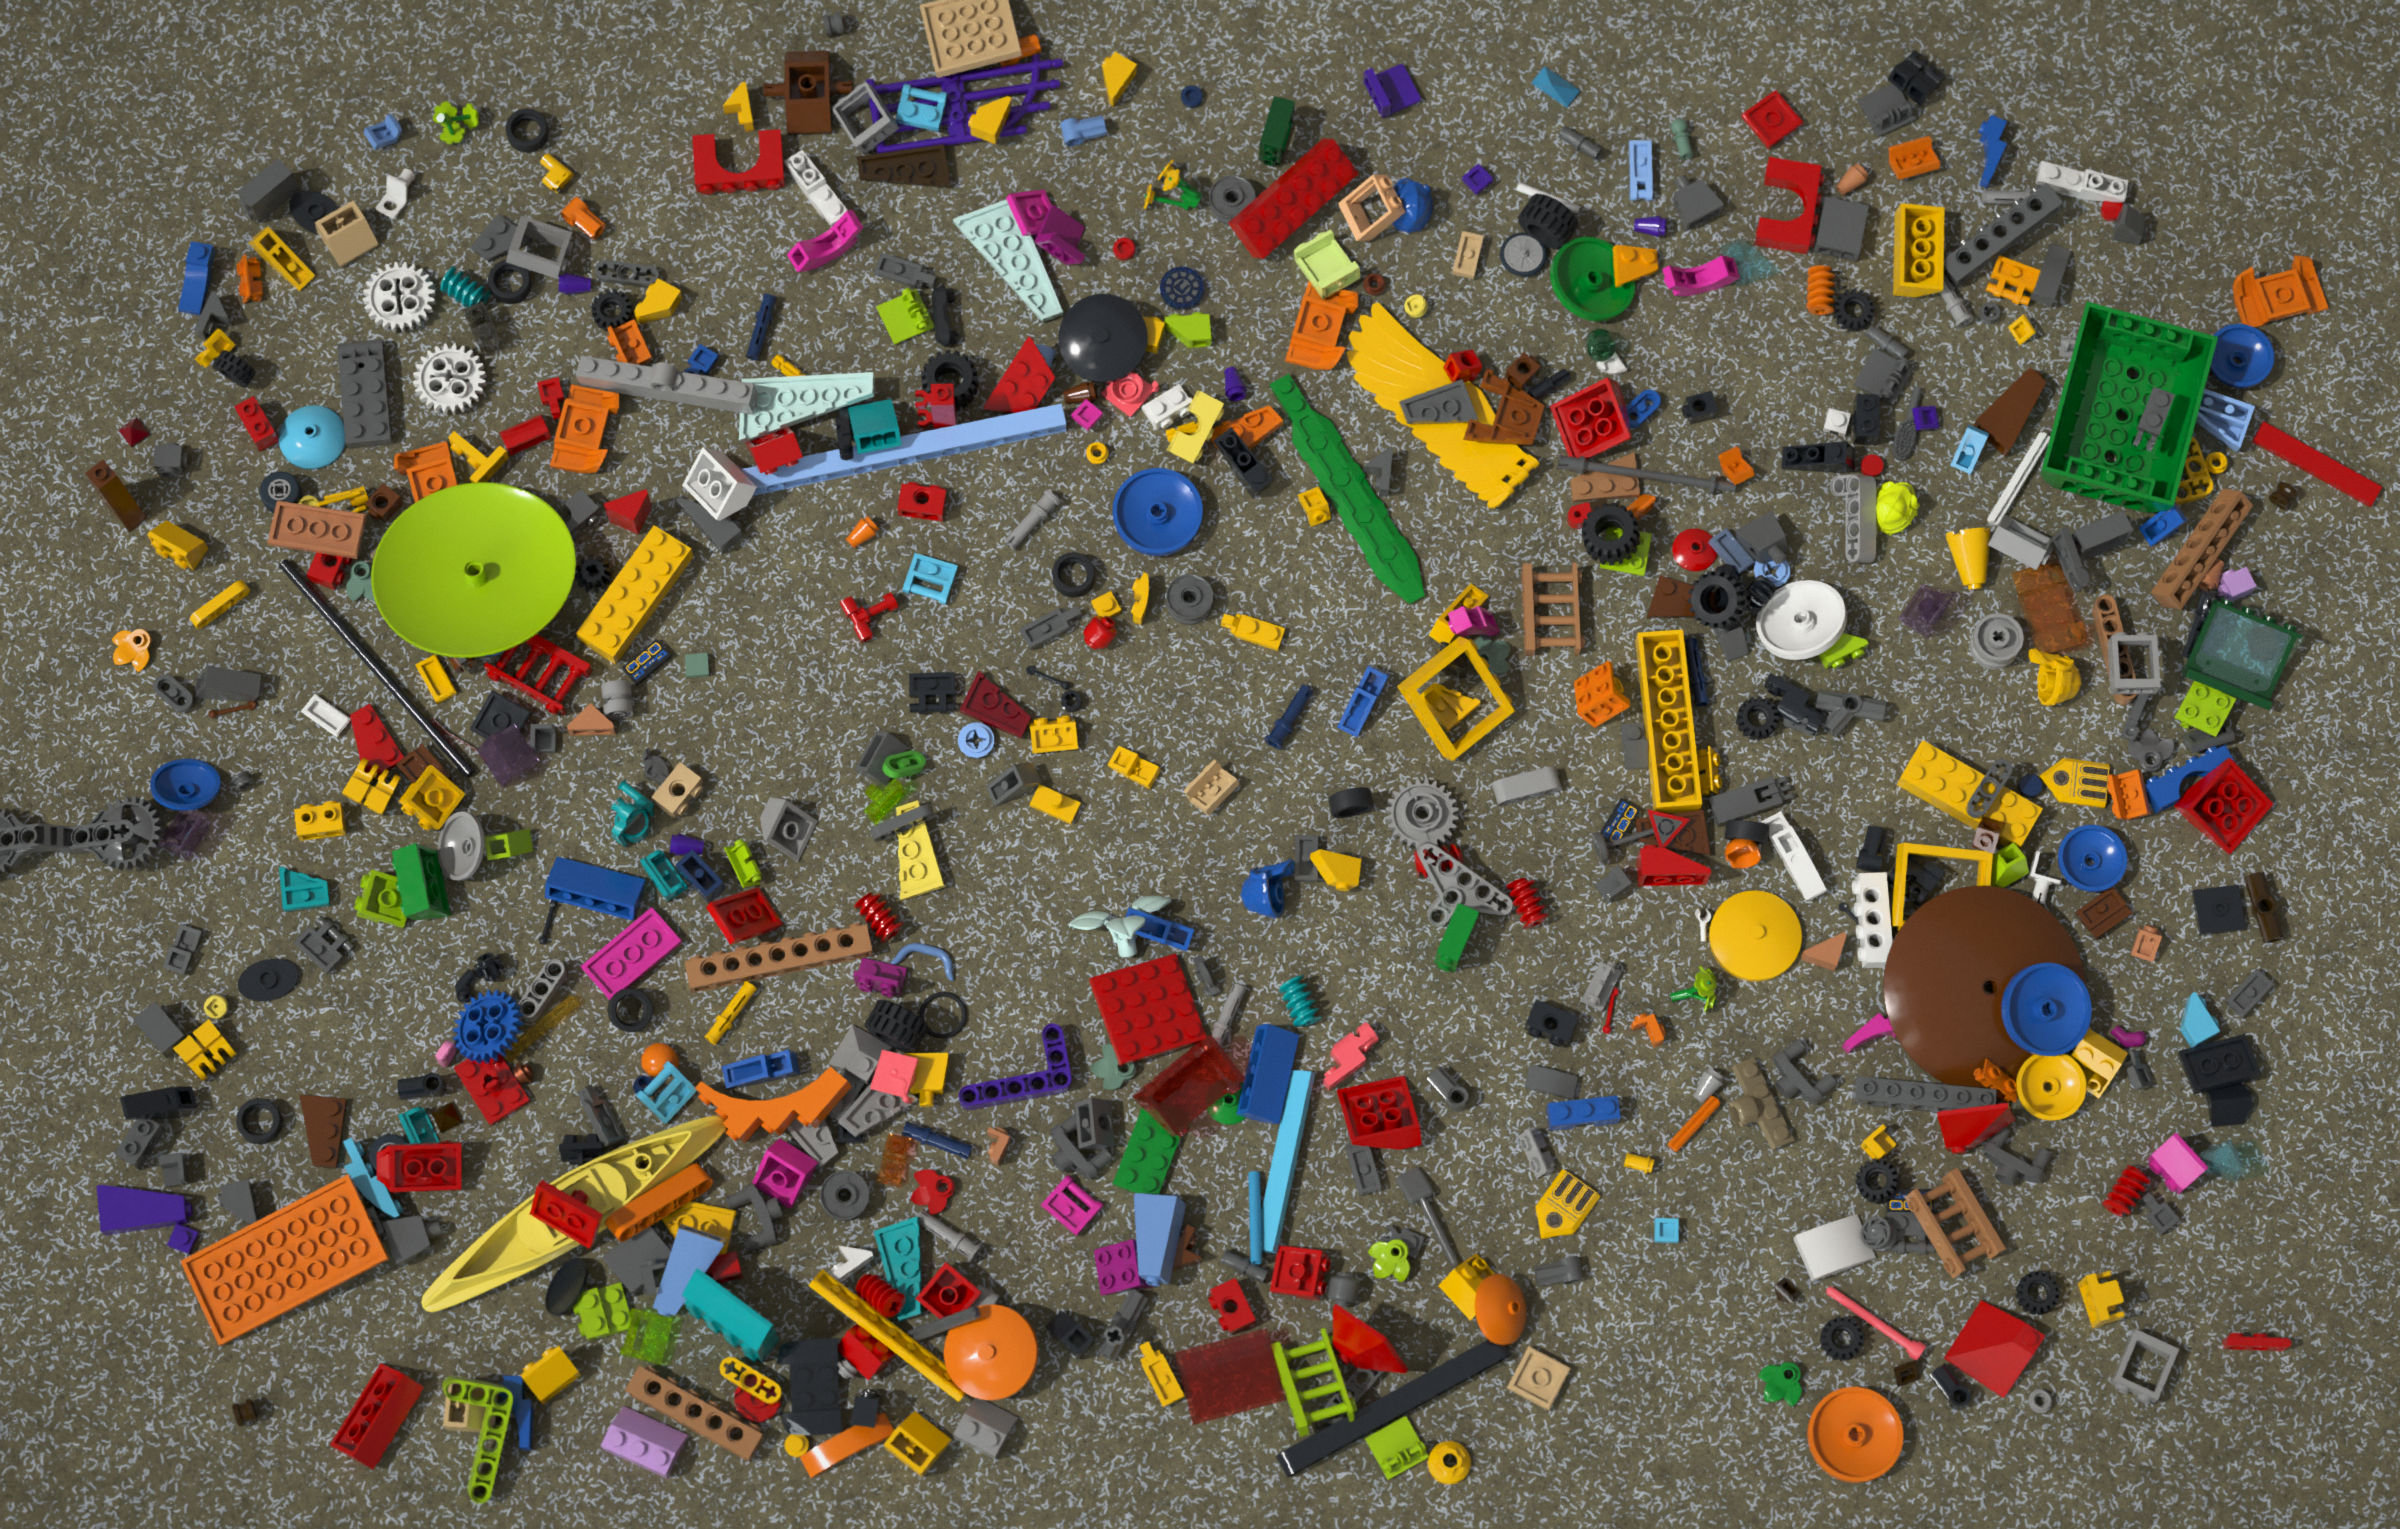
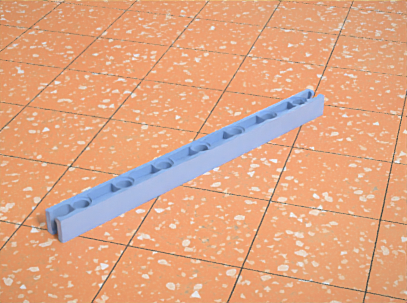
[742,403,1067,496]

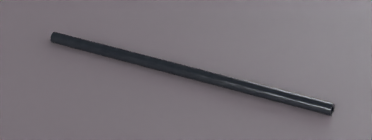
[279,559,475,778]

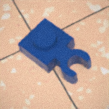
[683,344,719,375]

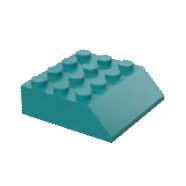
[682,1268,780,1363]

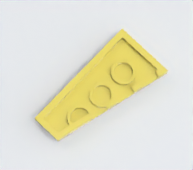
[896,800,945,901]

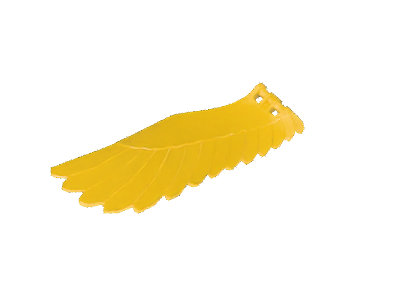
[1346,302,1540,508]

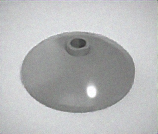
[438,812,485,881]

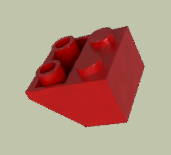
[837,1324,897,1381]

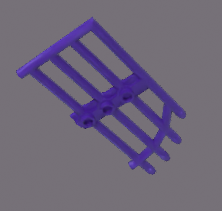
[866,54,1063,154]

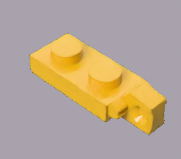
[1221,614,1285,651]
[1140,1342,1184,1408]

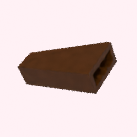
[1973,367,2046,457]
[85,459,147,532]

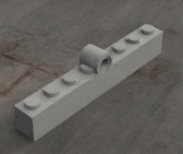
[576,355,758,415]

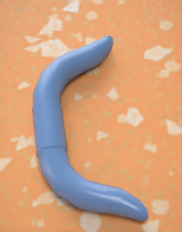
[890,943,954,981]

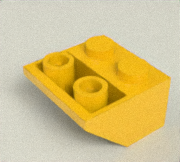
[147,520,209,571]
[2070,1028,2128,1098]
[1438,1253,1495,1320]
[520,1346,581,1404]
[884,1411,952,1478]

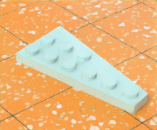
[953,200,1063,323]
[739,372,875,444]

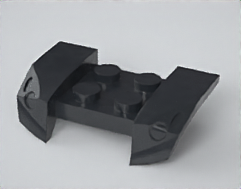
[776,1338,842,1435]

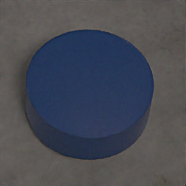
[1181,85,1203,108]
[2018,774,2042,798]

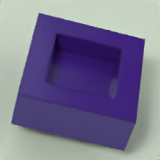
[1462,163,1493,195]
[1912,406,1939,431]
[167,1224,200,1255]

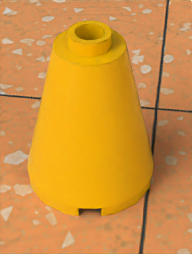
[1946,527,1991,590]

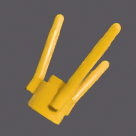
[316,486,369,513]

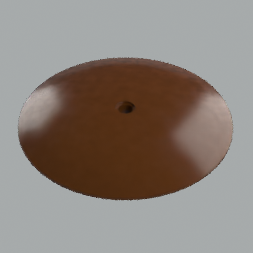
[1883,886,2086,1089]

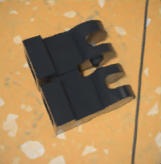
[1887,50,1946,106]
[1887,854,1946,906]

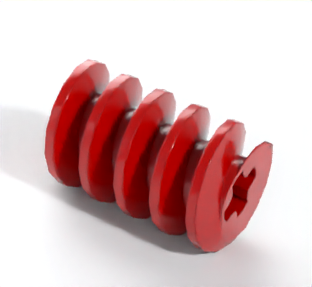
[1414,844,1464,879]
[1506,878,1549,929]
[854,892,903,943]
[2102,1165,2151,1217]
[856,1274,906,1317]

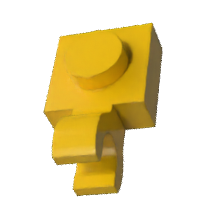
[194,329,235,368]

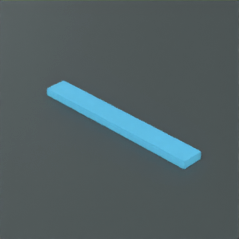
[1261,1070,1315,1254]

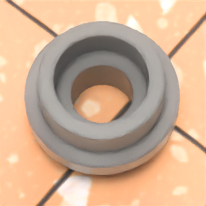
[837,1358,858,1379]
[2028,1389,2052,1413]

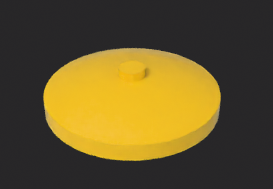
[1709,890,1802,982]

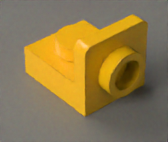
[1298,487,1331,526]

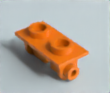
[237,254,263,304]
[1974,1059,2017,1103]

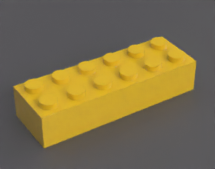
[576,525,694,665]
[1897,740,2043,849]

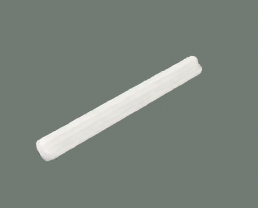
[1987,432,2050,526]

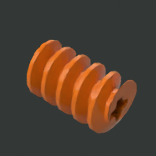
[1807,266,1835,315]

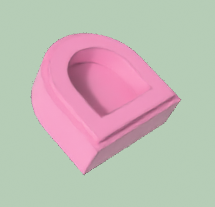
[435,1040,457,1068]

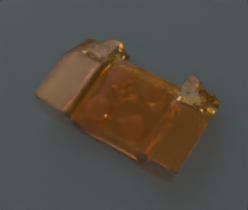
[2011,564,2087,654]

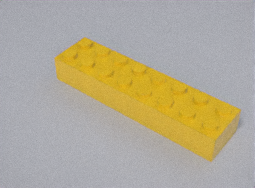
[1635,629,1702,814]

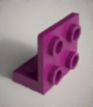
[1034,205,1085,265]
[853,958,907,998]
[1094,1239,1155,1296]

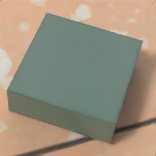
[685,653,710,678]

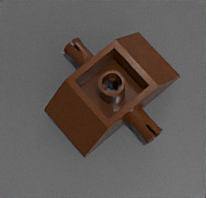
[764,51,853,135]

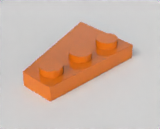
[1210,405,1284,451]

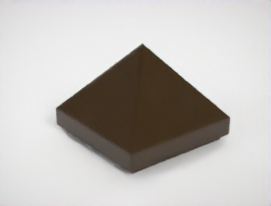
[431,1102,462,1133]
[1774,1277,1801,1303]
[1893,1360,1919,1387]

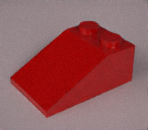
[745,427,803,475]
[1636,845,1711,887]

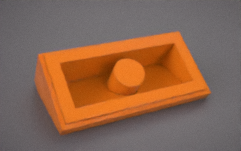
[1627,494,1656,521]

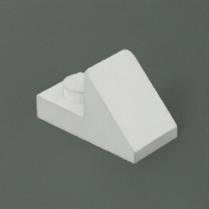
[830,1246,874,1283]

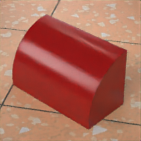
[499,414,551,456]

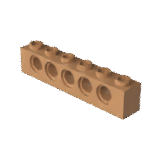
[2151,489,2253,610]
[625,1365,764,1462]

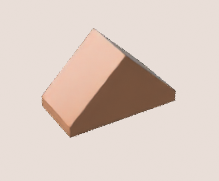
[567,703,616,736]
[1801,932,1847,971]

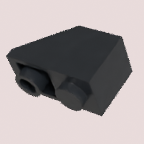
[1045,1310,1095,1361]
[851,1389,883,1428]

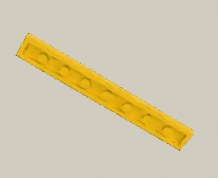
[809,1269,965,1402]

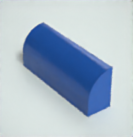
[545,856,645,921]
[1236,1024,1299,1124]

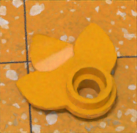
[112,629,151,672]

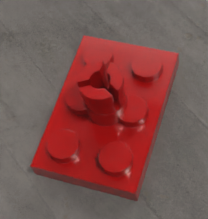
[706,887,783,945]
[453,1054,530,1127]
[529,1180,603,1249]

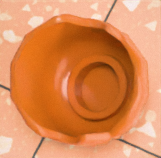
[1724,839,1761,869]
[641,1043,679,1078]

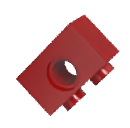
[234,396,279,452]
[897,482,947,522]
[307,553,353,590]
[1208,1278,1256,1335]

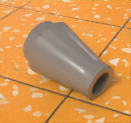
[1693,1068,1724,1104]

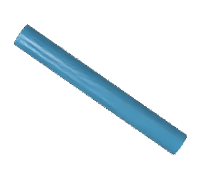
[1248,1171,1262,1264]

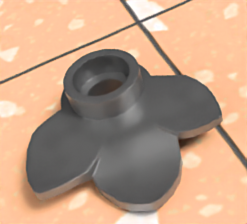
[2128,728,2174,772]

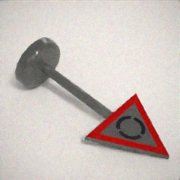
[1592,809,1690,864]

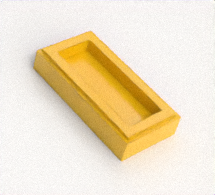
[415,654,457,704]

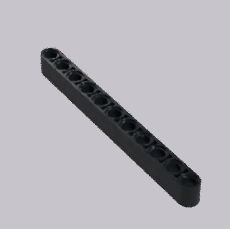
[1276,1340,1512,1478]

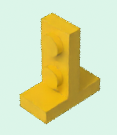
[448,431,509,483]

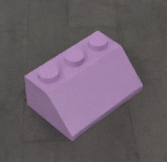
[601,1406,688,1479]

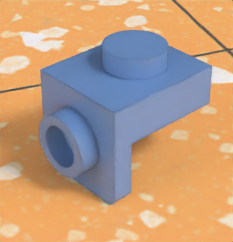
[363,114,402,150]

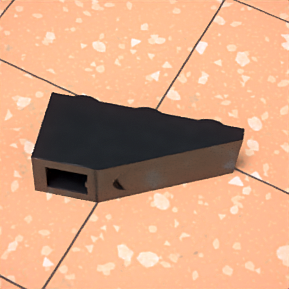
[1214,427,1273,498]
[1782,441,1855,473]
[120,1086,197,1120]

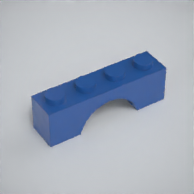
[2145,745,2236,814]

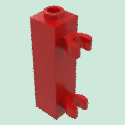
[915,384,957,430]

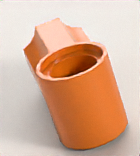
[1001,34,1041,67]
[560,197,606,240]

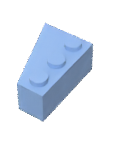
[2196,389,2255,452]

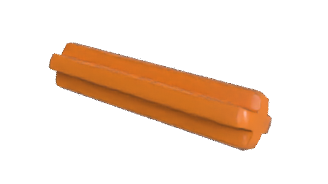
[1668,1096,1721,1152]

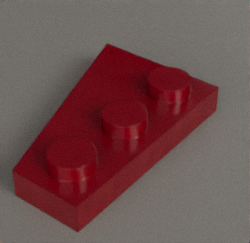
[960,671,1031,739]

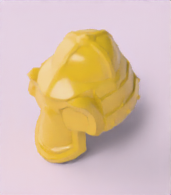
[2029,648,2082,707]

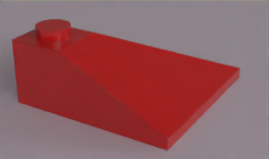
[1550,377,1632,460]
[2174,758,2273,855]
[1337,1075,1422,1150]
[1937,1103,2015,1155]
[1943,1300,2045,1398]
[1333,1304,1408,1374]

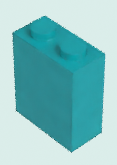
[848,399,902,454]

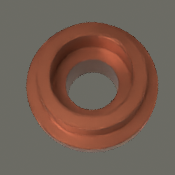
[1363,273,1385,295]
[513,1062,534,1084]

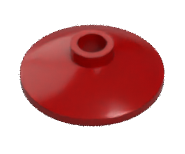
[1672,528,1717,572]

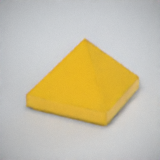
[2008,314,2036,345]

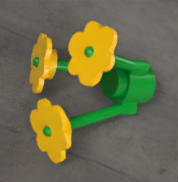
[1143,159,1202,210]

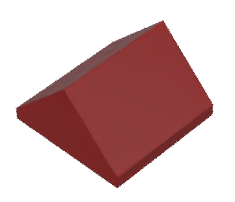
[604,489,652,535]

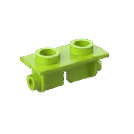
[724,839,762,888]

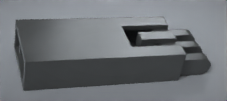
[1707,776,1795,828]

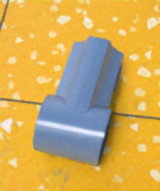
[1060,115,1107,147]

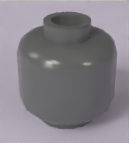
[1328,1272,1360,1307]

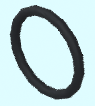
[919,992,967,1039]

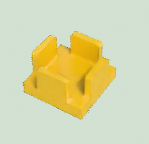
[2078,1271,2125,1329]

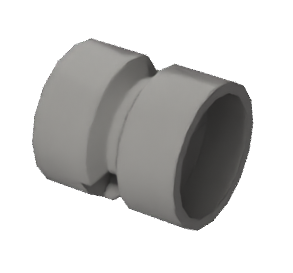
[601,680,634,720]

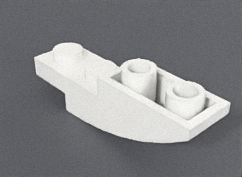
[784,150,848,227]
[2035,161,2128,202]
[1761,811,1827,902]

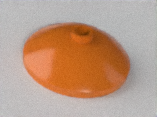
[1475,1274,1527,1345]

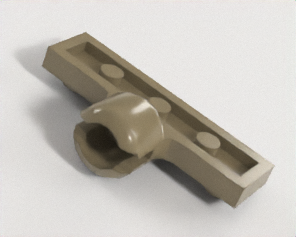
[1728,1057,1794,1150]

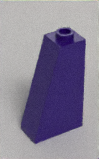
[96,1185,193,1236]

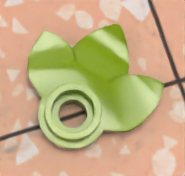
[1368,1239,1411,1283]

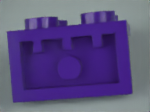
[1363,64,1421,118]

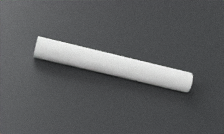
[1516,182,1581,215]

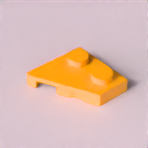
[1613,245,1658,287]

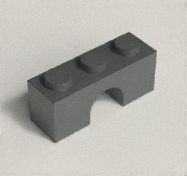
[564,489,601,541]

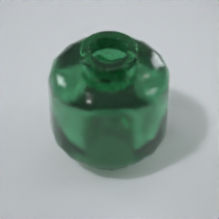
[1585,329,1616,362]

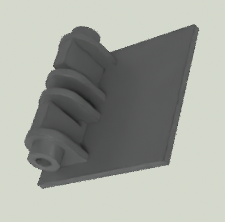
[1857,84,1917,137]
[1854,348,1914,405]

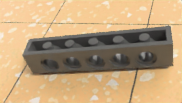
[1944,183,2063,288]
[1852,1076,1997,1113]

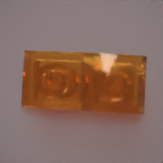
[877,1133,911,1187]

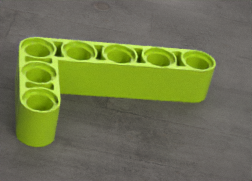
[442,1376,513,1503]

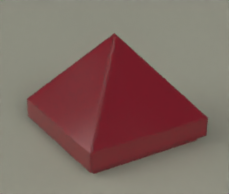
[118,417,150,448]

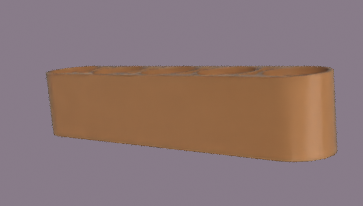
[2092,594,2137,705]

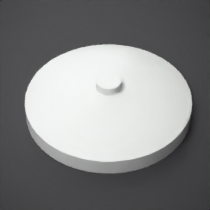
[1756,580,1847,660]

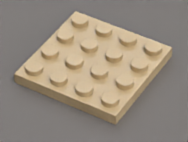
[920,0,1022,78]

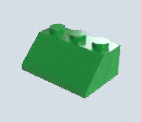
[392,843,451,920]

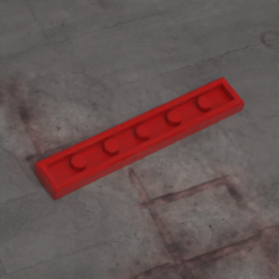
[2251,421,2382,507]

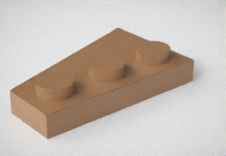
[1570,452,1640,503]

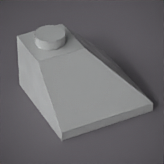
[760,797,817,861]
[828,1024,892,1087]

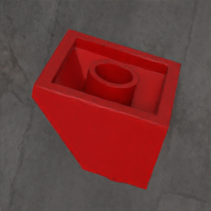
[915,1262,982,1319]

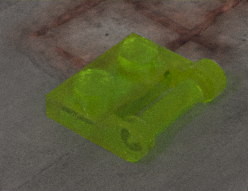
[619,1308,673,1366]

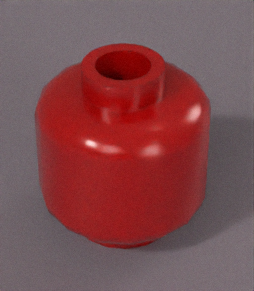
[1083,616,1117,650]

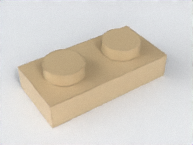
[1452,231,1484,279]

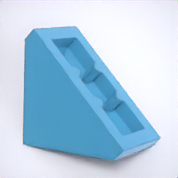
[1532,66,1580,107]

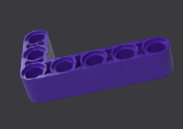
[959,1023,1072,1110]

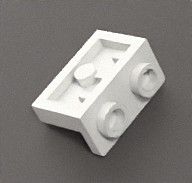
[1142,384,1192,430]

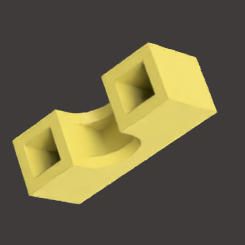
[1166,391,1224,463]

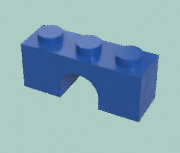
[1546,1095,1621,1132]

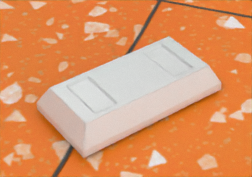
[301,694,351,737]

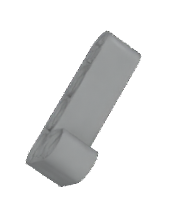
[1830,474,1876,563]

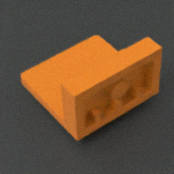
[1574,660,1630,728]

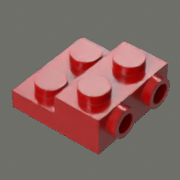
[1270,1246,1331,1301]

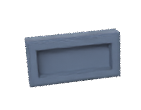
[1708,528,1755,576]

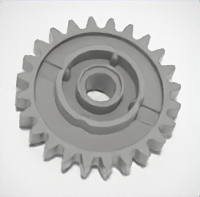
[1385,778,1459,851]

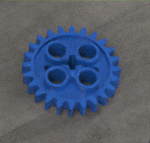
[453,990,524,1064]

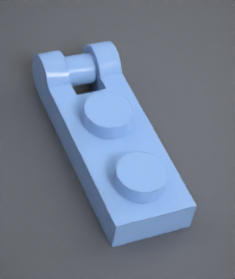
[1629,140,1653,201]

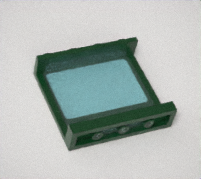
[2182,597,2303,711]

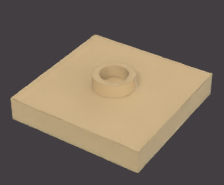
[1507,1346,1571,1411]

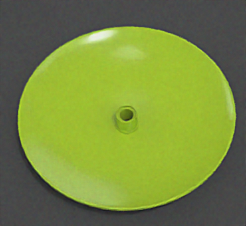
[371,482,576,658]

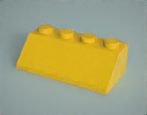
[1893,203,1945,297]

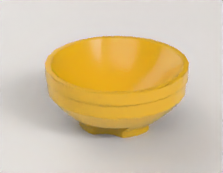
[1428,1441,1471,1485]

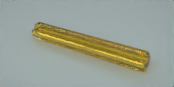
[502,995,579,1062]

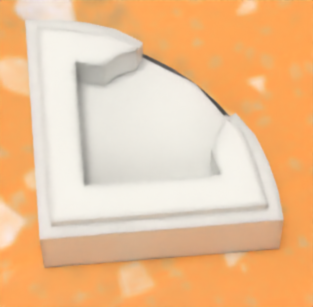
[1596,352,1627,375]

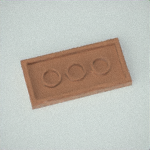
[267,501,367,559]

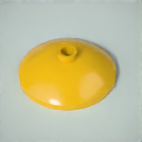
[2016,1053,2086,1121]

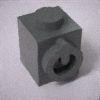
[153,443,189,478]

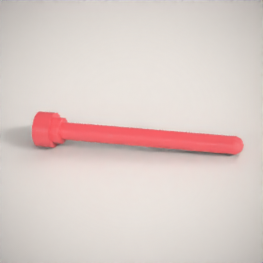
[1826,1286,1926,1361]

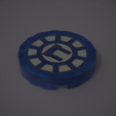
[1160,266,1204,310]

